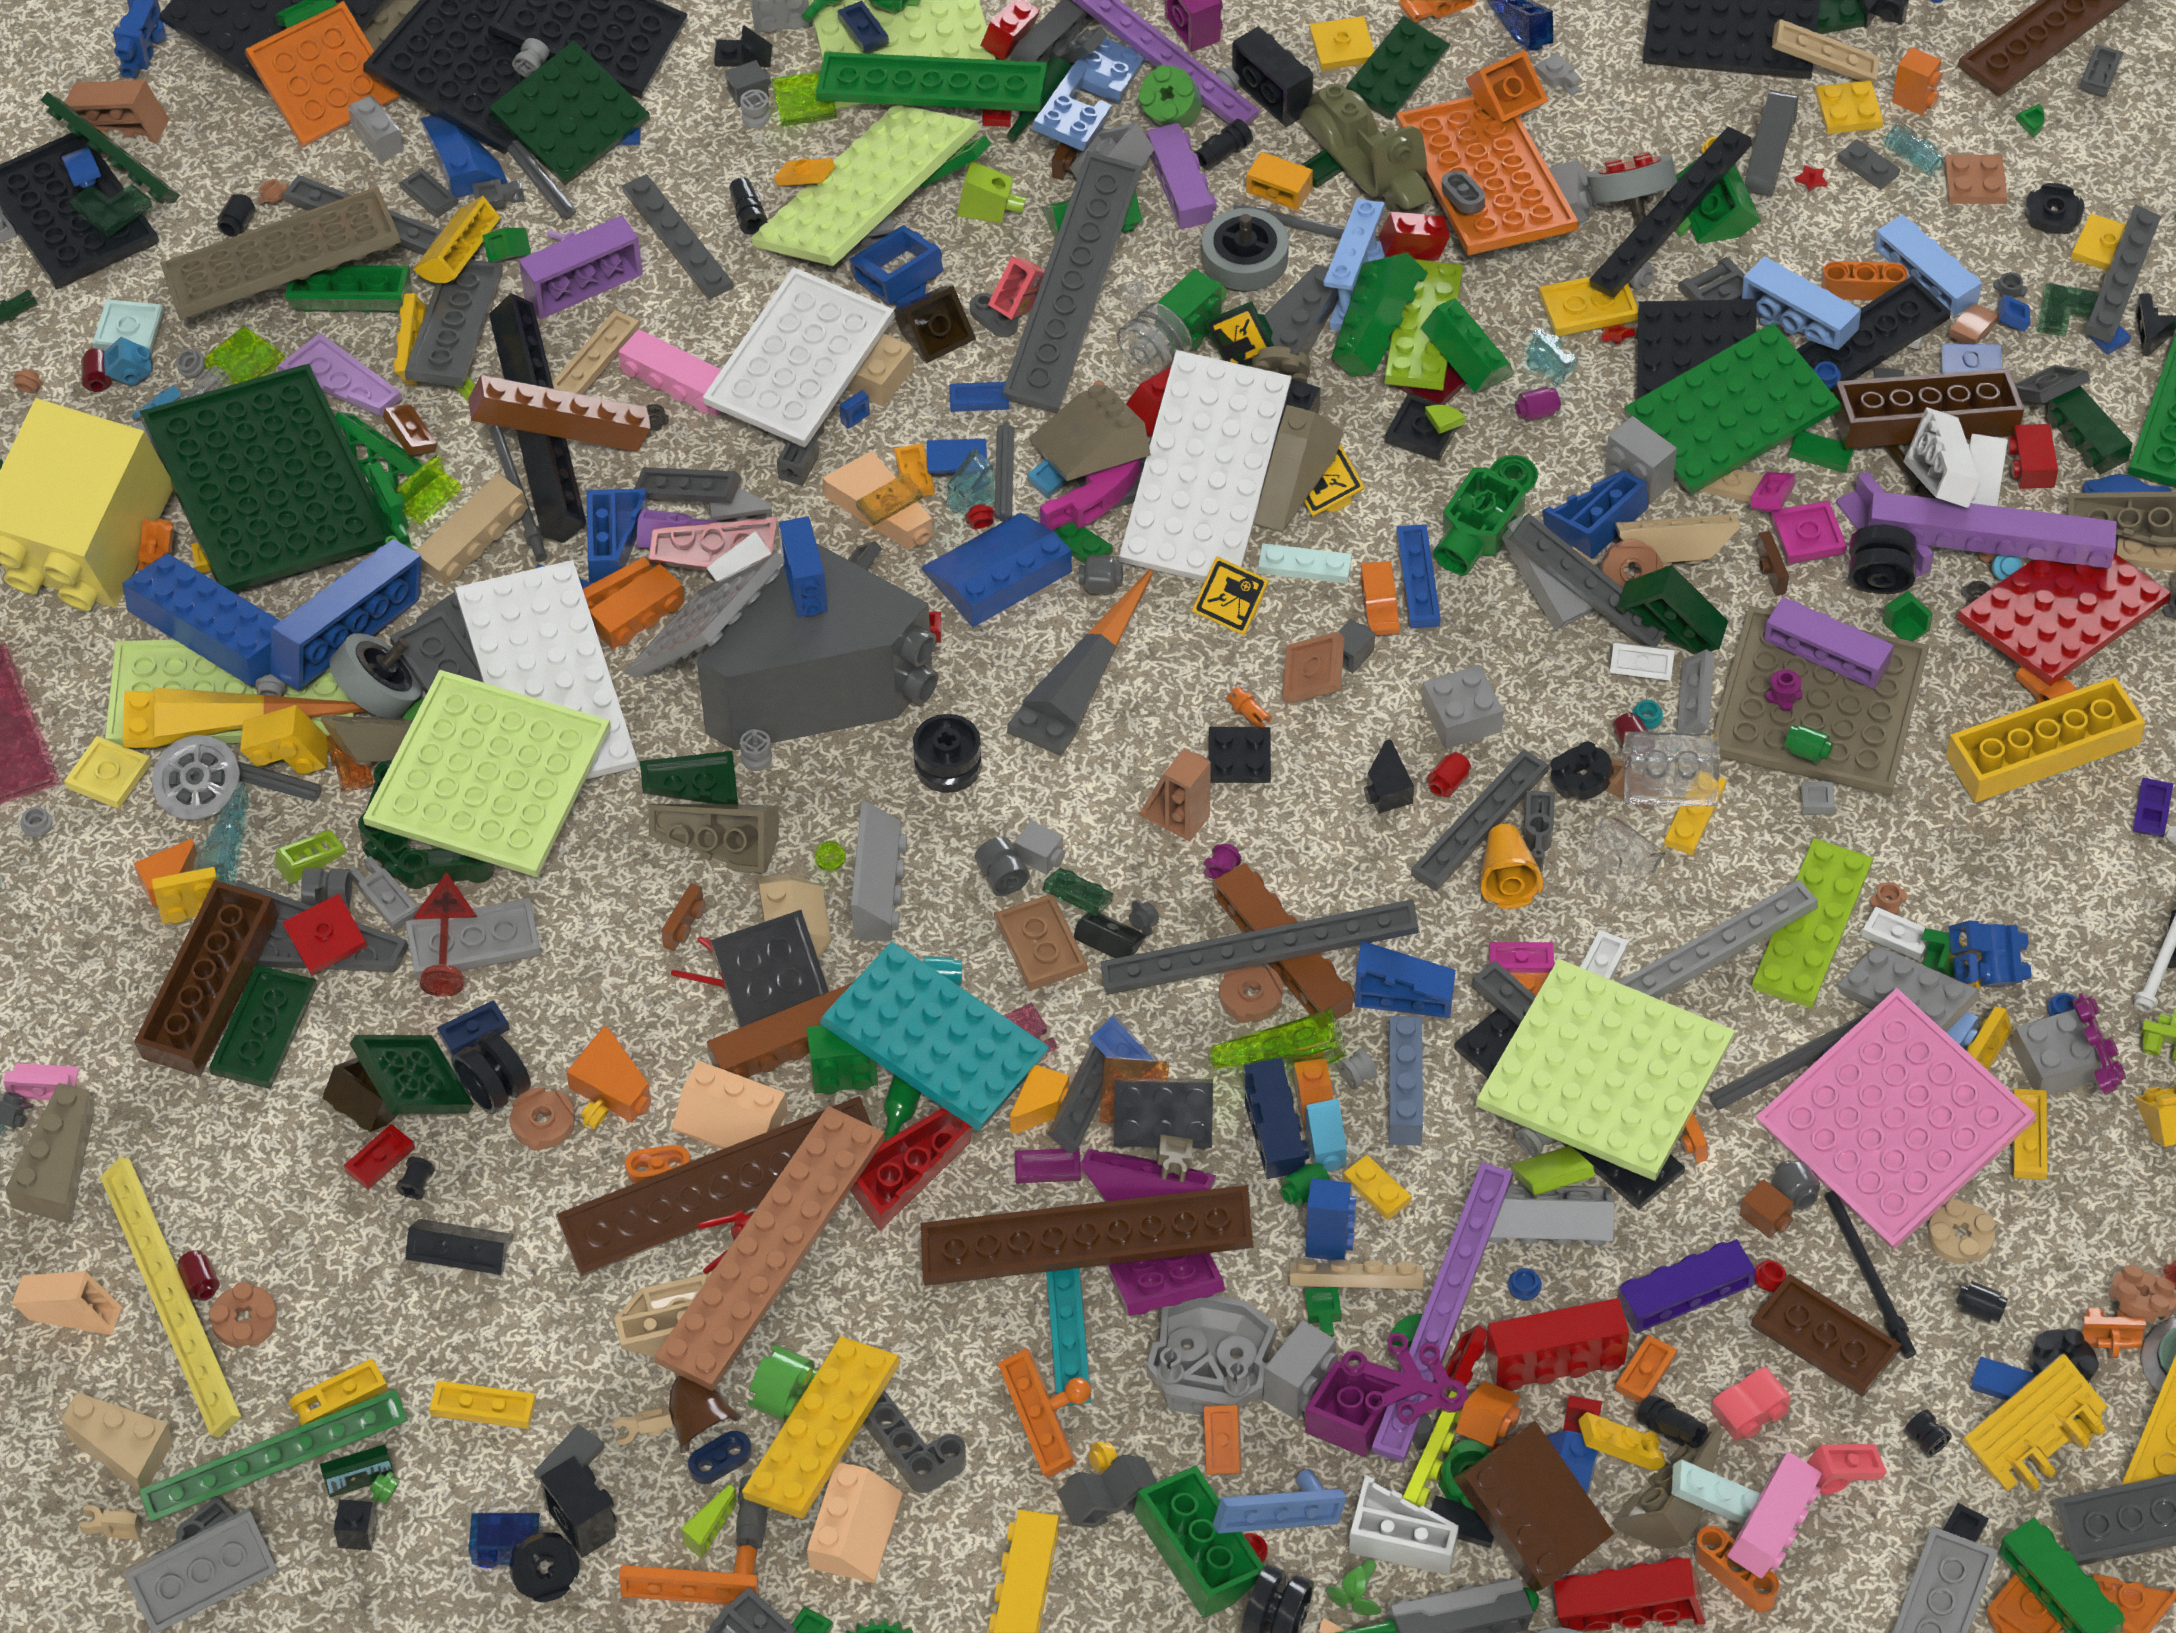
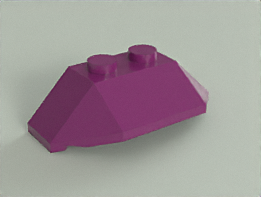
[1081,1149,1216,1201]

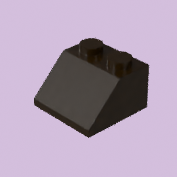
[894,286,976,363]
[322,1057,398,1132]

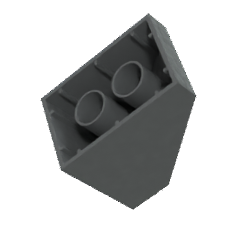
[697,543,939,751]

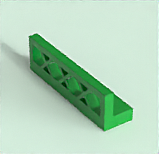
[335,411,437,502]

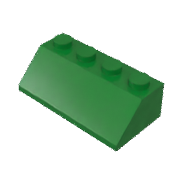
[285,265,412,313]
[1133,1465,1265,1619]

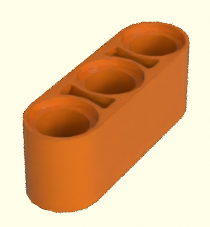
[1821,261,1908,300]
[1694,1525,1779,1612]

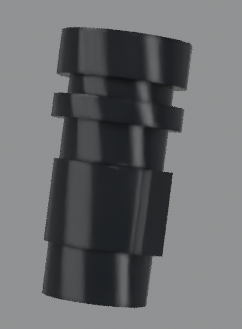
[1194,119,1253,170]
[729,177,768,235]
[1637,1394,1708,1448]

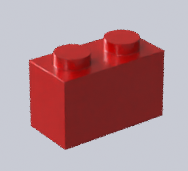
[980,0,1040,60]
[1379,212,1450,261]
[2007,424,2058,489]

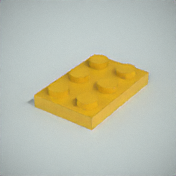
[1539,276,1638,337]

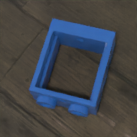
[850,225,944,305]
[779,516,828,618]

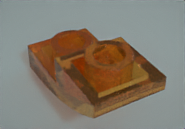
[326,735,374,792]

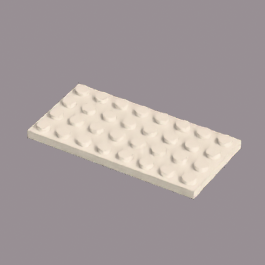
[1119,350,1292,582]
[455,560,638,780]

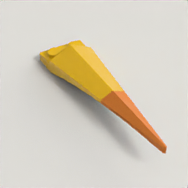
[122,687,367,748]

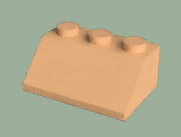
[672,1060,788,1149]
[807,1462,903,1583]

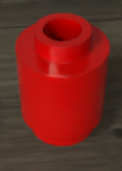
[1427,752,1471,797]

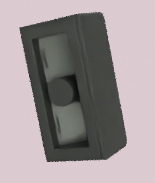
[1074,910,1146,958]

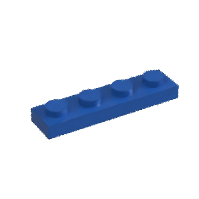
[1396,524,1441,629]

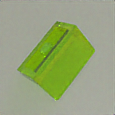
[395,455,462,525]

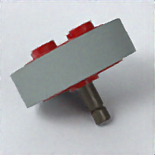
[1587,152,1677,225]

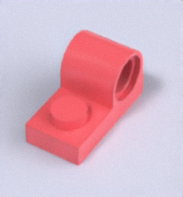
[1807,1444,1887,1495]

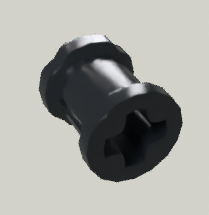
[395,1156,435,1200]

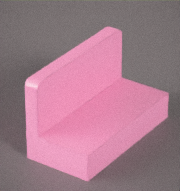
[3,1063,79,1100]

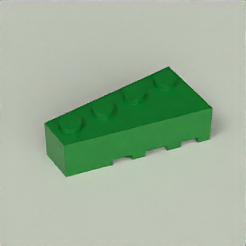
[1331,253,1428,377]

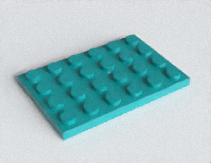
[820,941,1050,1132]

